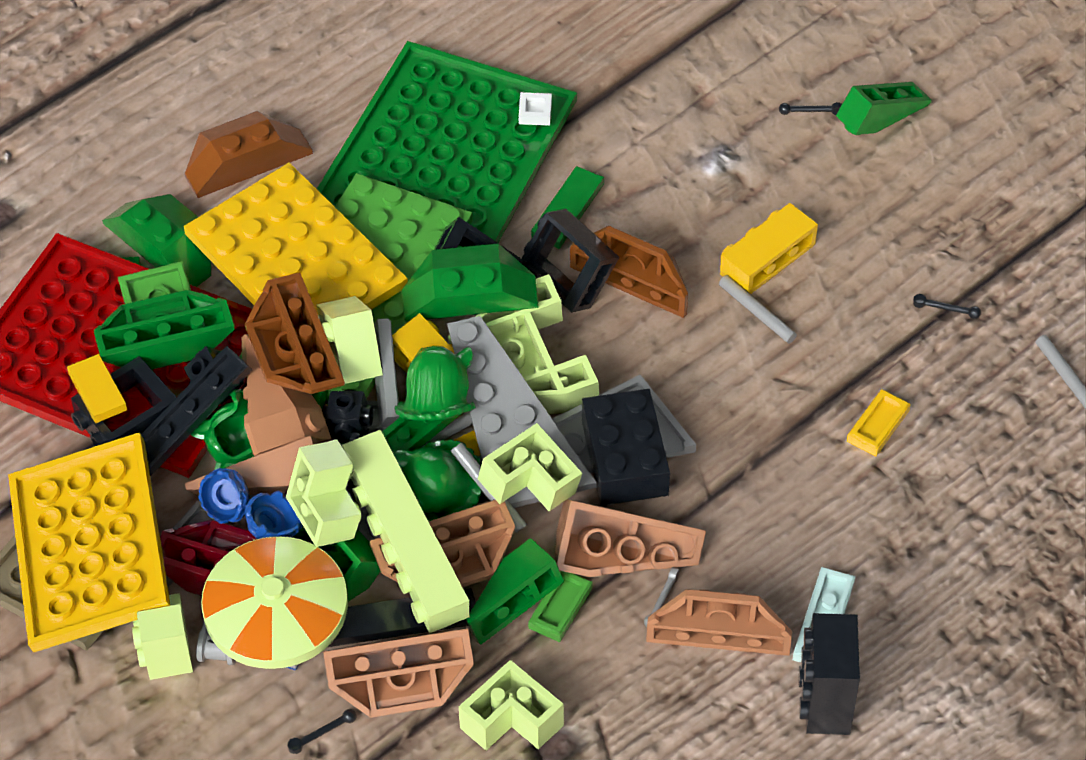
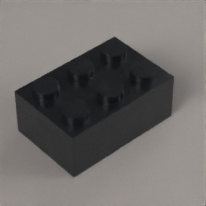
[582,388,670,506]
[798,613,860,735]

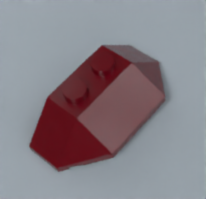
[160,520,256,596]

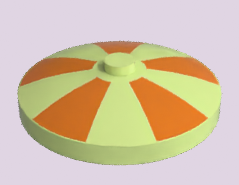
[201,537,348,669]

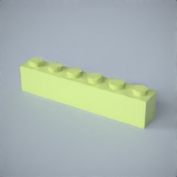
[342,430,469,633]

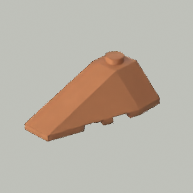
[242,334,331,456]
[184,435,322,496]
[555,499,706,577]

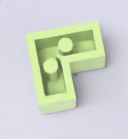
[316,296,383,384]
[478,423,582,511]
[286,440,361,547]
[132,593,193,680]
[459,660,564,750]

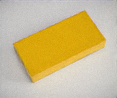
[67,354,127,423]
[847,389,911,457]

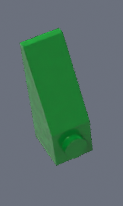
[836,82,932,135]
[466,538,564,645]

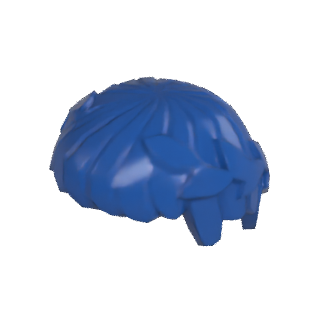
[198,468,250,524]
[245,491,303,539]

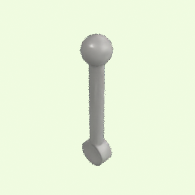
[644,567,680,627]

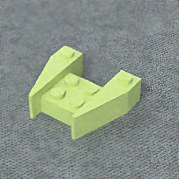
[448,274,599,414]

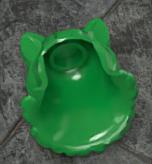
[394,346,476,421]
[191,389,255,470]
[393,439,483,518]

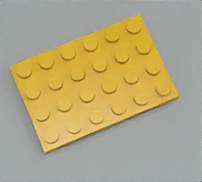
[184,162,408,315]
[8,432,171,652]

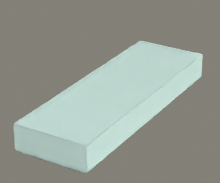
[792,567,856,662]

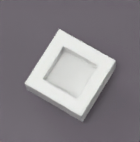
[519,92,552,125]

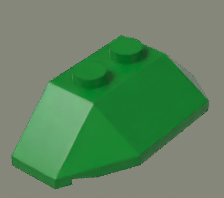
[102,194,212,287]
[402,244,538,321]
[93,290,235,370]

